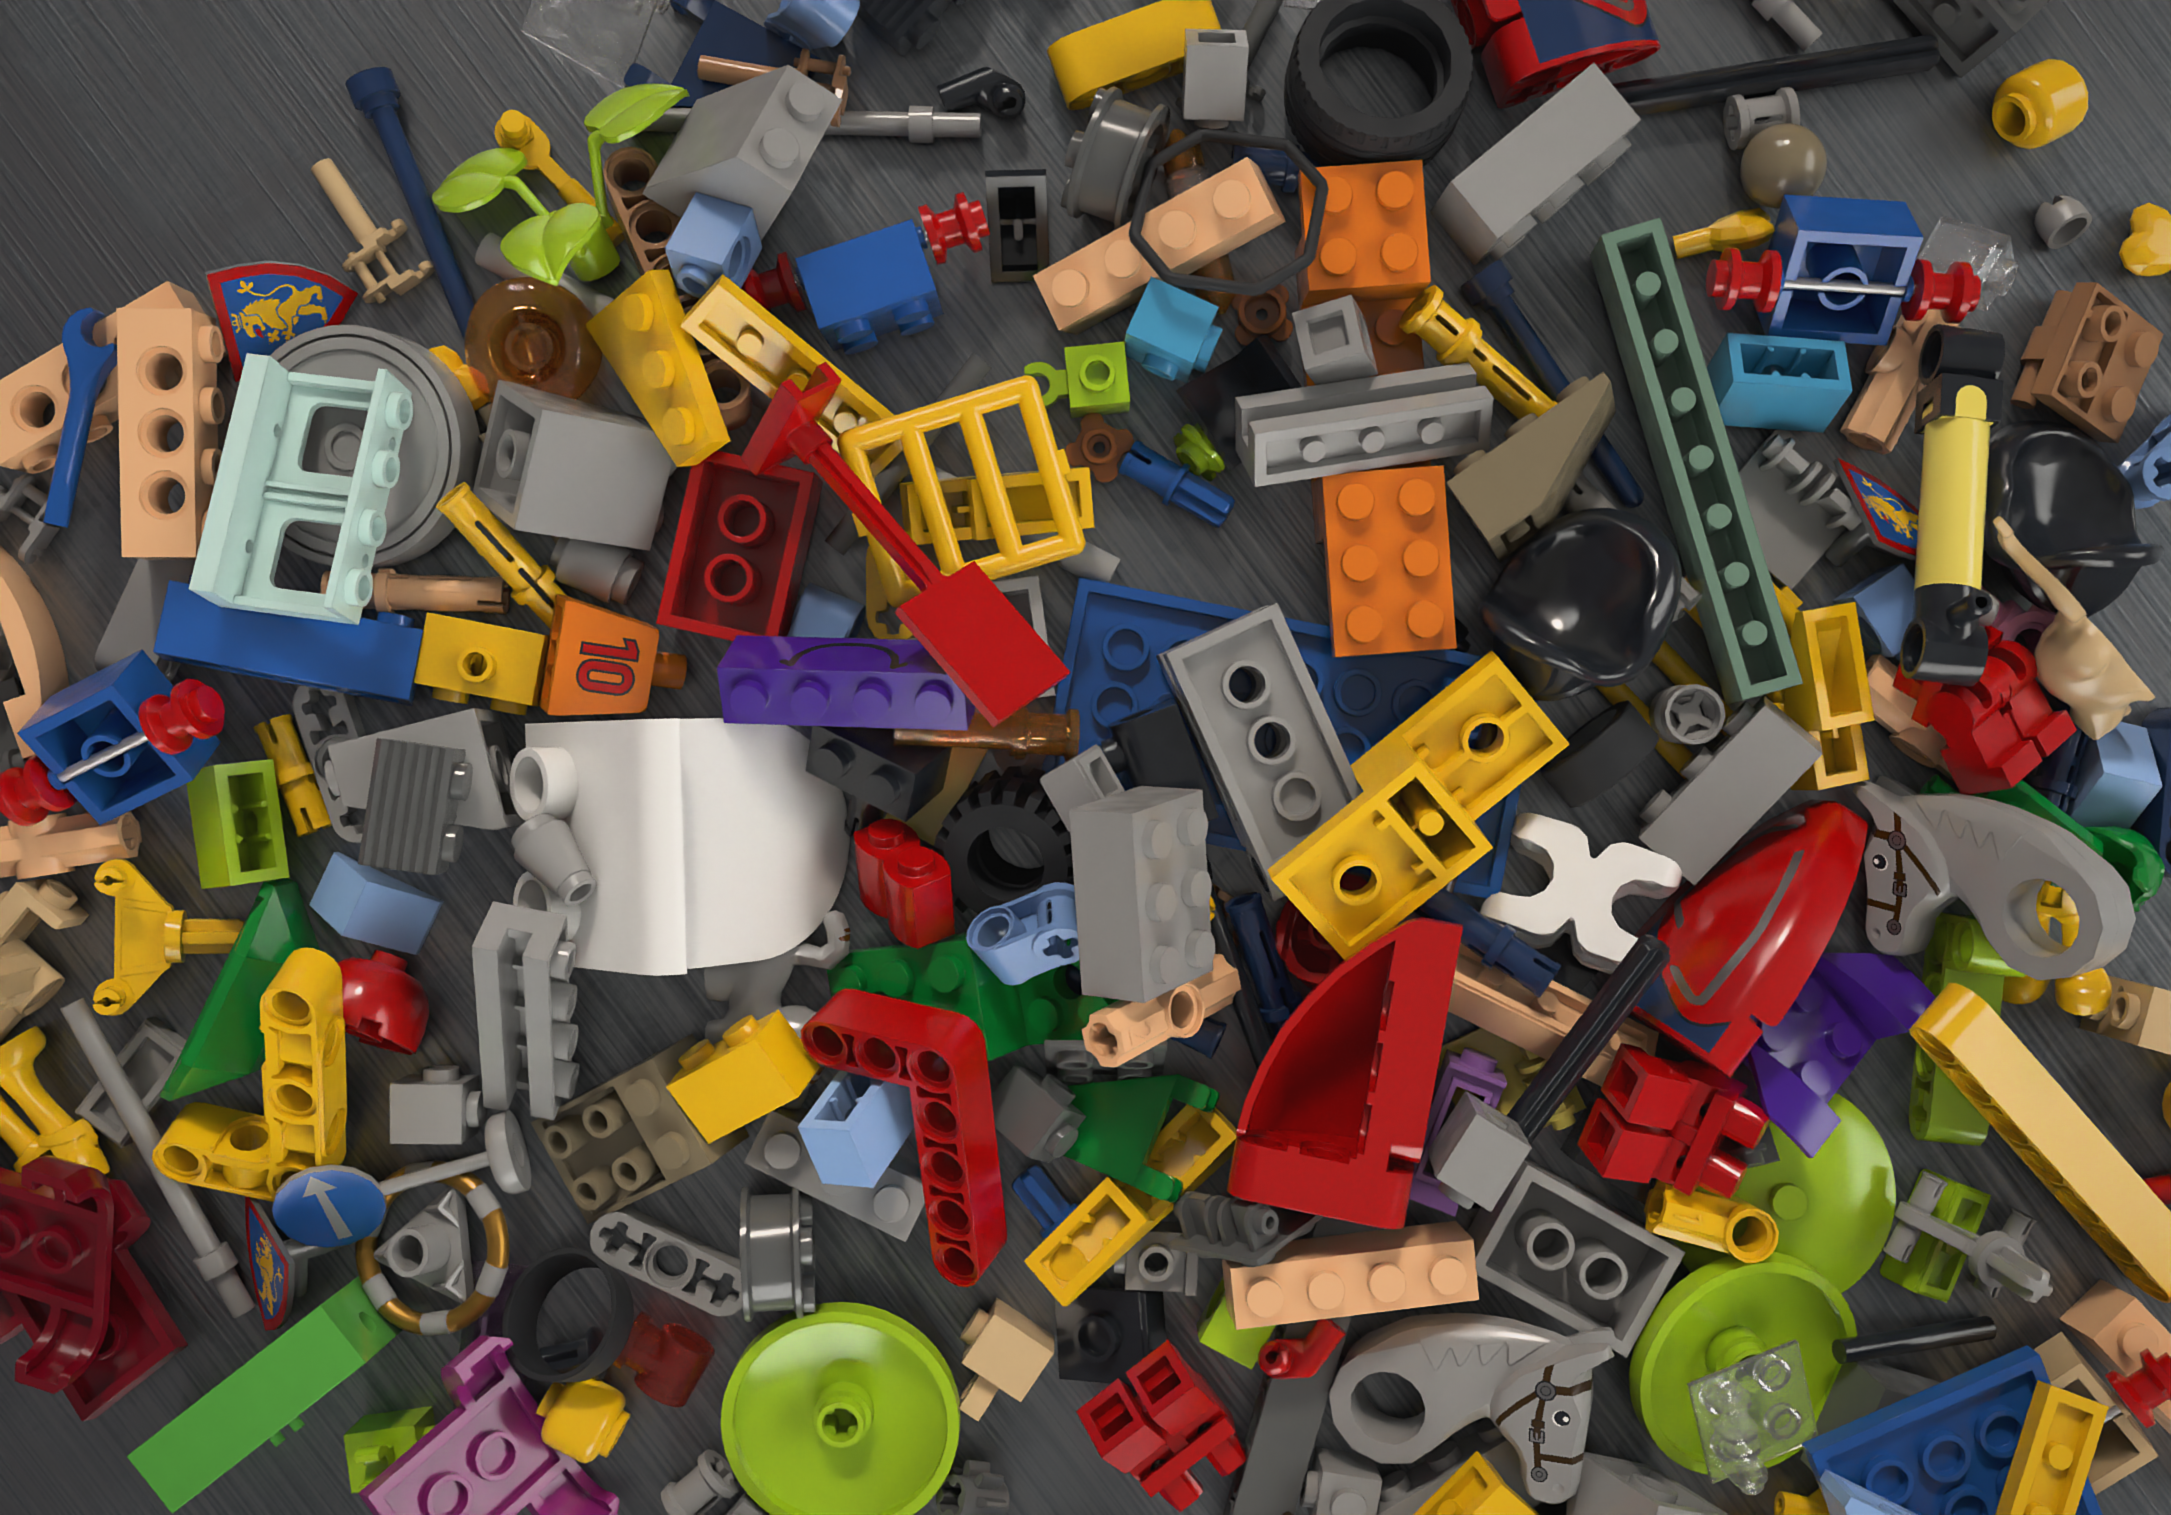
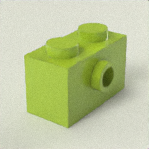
[186,759,290,889]

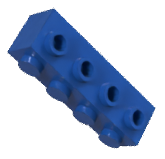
[153,575,423,706]

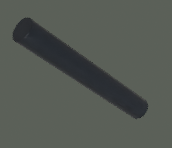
[1832,1316,1997,1364]

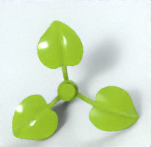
[432,83,690,286]

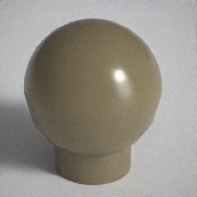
[1740,123,1827,209]

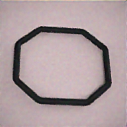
[1129,129,1329,296]

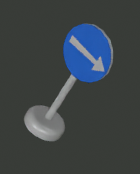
[272,1110,532,1248]

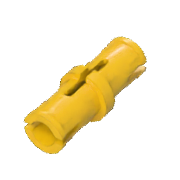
[253,714,332,837]

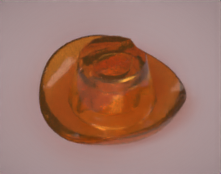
[464,277,602,404]

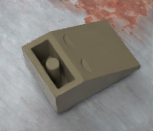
[1446,371,1616,563]
[531,1034,749,1224]

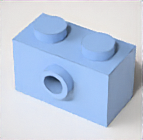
[798,1070,914,1188]

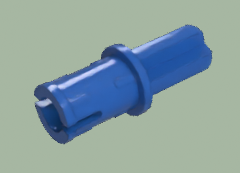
[1119,440,1235,528]
[1011,1165,1078,1238]

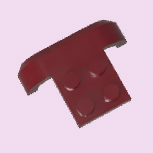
[0,1155,114,1394]
[0,1178,188,1422]

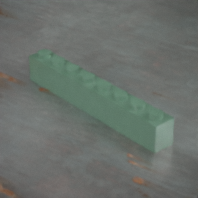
[1590,217,1803,705]

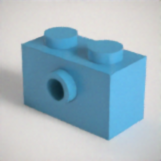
[1125,276,1223,384]
[1707,332,1853,433]

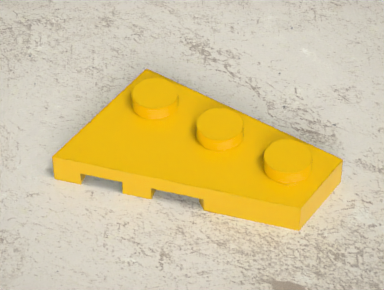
[585,270,731,467]

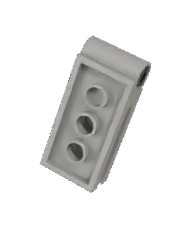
[1156,603,1362,902]

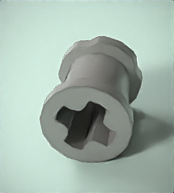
[1723,87,1800,150]
[660,1449,740,1515]

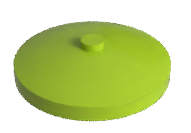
[1655,1077,1896,1293]
[1629,1252,1857,1477]
[721,1302,961,1515]

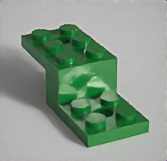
[827,931,1118,1061]

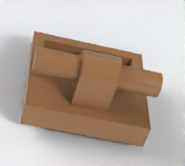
[2010,282,2164,443]

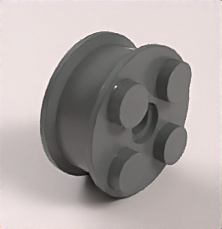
[1061,86,1170,230]
[740,1187,816,1322]

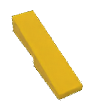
[1024,1104,1237,1307]

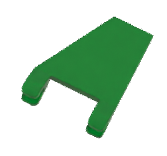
[1063,1074,1220,1203]

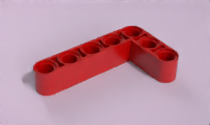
[801,989,1007,1287]

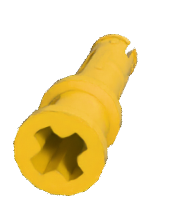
[1399,285,1558,420]

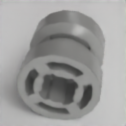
[1649,684,1725,745]

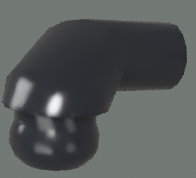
[937,67,1026,118]

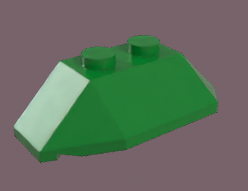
[159,878,320,1101]

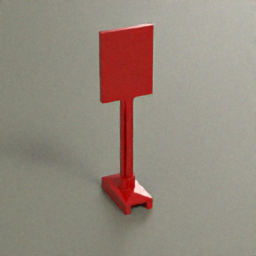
[741,362,1070,728]

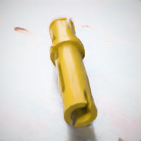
[436,482,566,629]

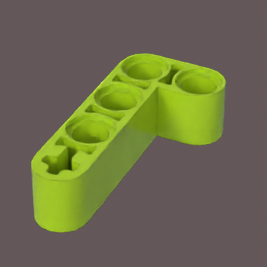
[1909,912,2025,1146]

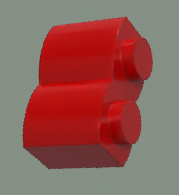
[854,818,955,949]

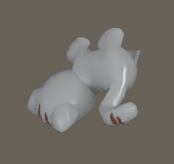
[704,910,850,1110]

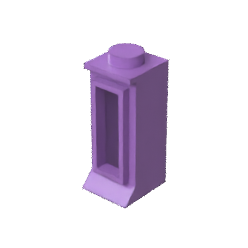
[1409,1047,1507,1217]

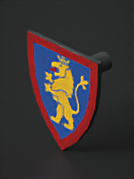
[205,260,358,382]
[1825,458,1919,567]
[245,1196,341,1331]

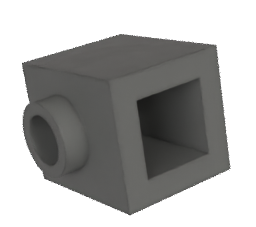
[991,1065,1087,1163]

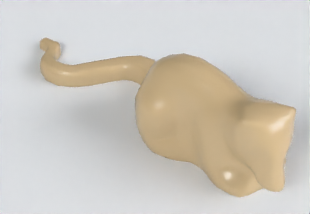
[1993,516,2155,740]

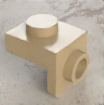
[0,878,89,947]

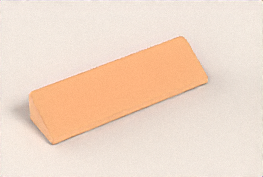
[1448,943,1659,1087]

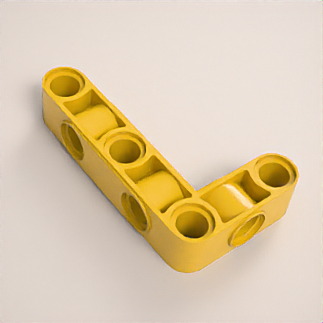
[152,948,347,1202]

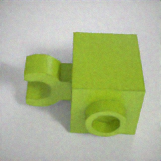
[1024,341,1130,418]
[343,1406,436,1494]

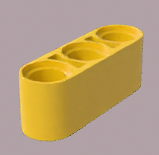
[1047,0,1222,110]

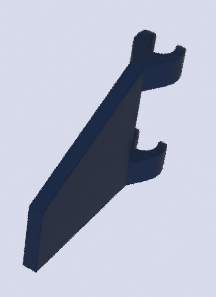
[624,0,821,108]

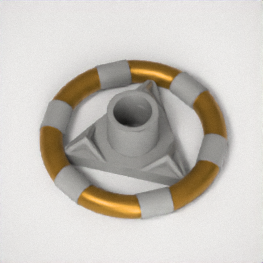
[355,1160,510,1337]

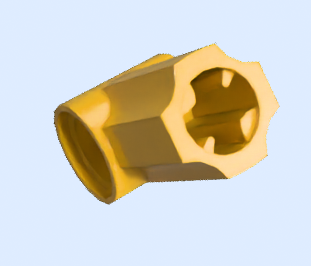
[1644,1180,1779,1263]

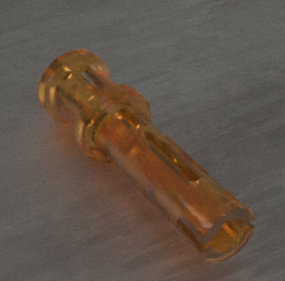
[893,706,1080,762]

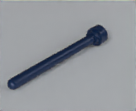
[345,67,486,346]
[1461,259,1644,508]

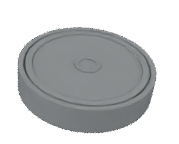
[270,325,481,568]

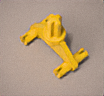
[92,858,245,1016]

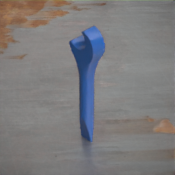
[44,307,117,528]

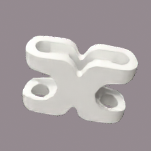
[1480,813,1682,975]

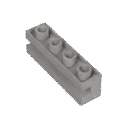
[1235,362,1494,487]
[472,901,579,1120]

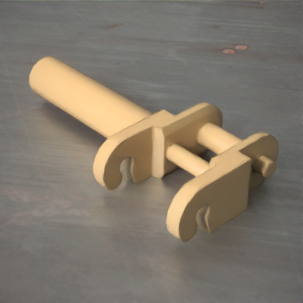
[311,158,435,304]

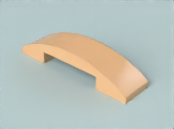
[0,545,69,759]

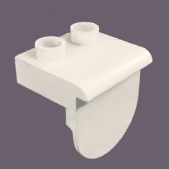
[510,718,850,976]

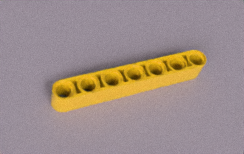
[1909,983,2171,1303]

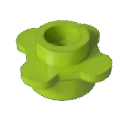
[1173,423,1225,481]

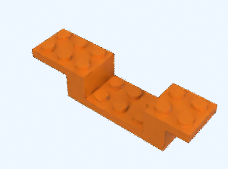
[1295,160,1457,658]

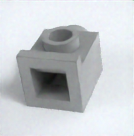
[1113,1221,1199,1296]

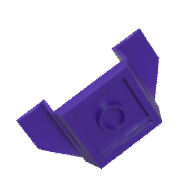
[1742,953,1935,1158]

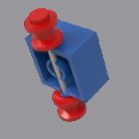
[741,192,990,354]
[1706,195,1981,346]
[0,649,225,827]

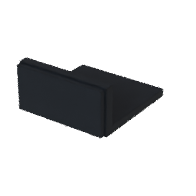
[1176,334,1302,470]
[1054,1287,1166,1385]

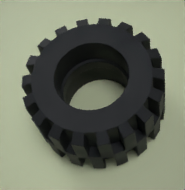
[934,766,1074,918]

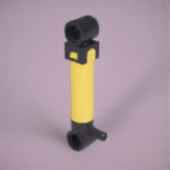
[1900,324,2005,687]

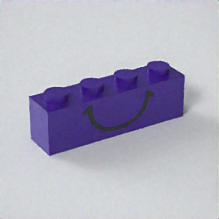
[717,635,976,731]

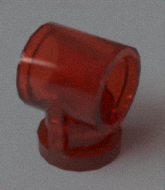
[612,1311,715,1407]

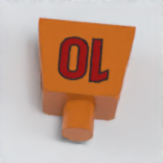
[538,594,687,716]

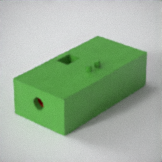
[127,1276,402,1514]

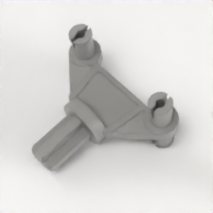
[1883,1171,2053,1303]

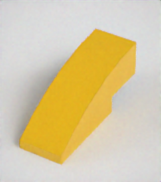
[899,467,1095,545]
[1784,602,1875,790]

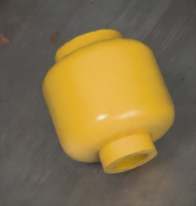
[1992,59,2088,150]
[536,1378,631,1463]

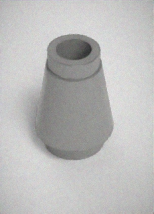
[511,813,597,906]

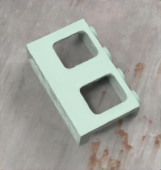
[189,353,413,625]

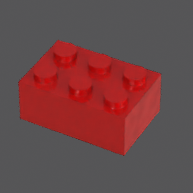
[656,451,823,641]

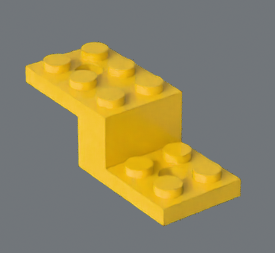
[1267,650,1570,960]

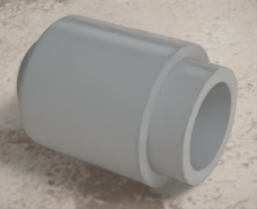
[550,537,645,605]

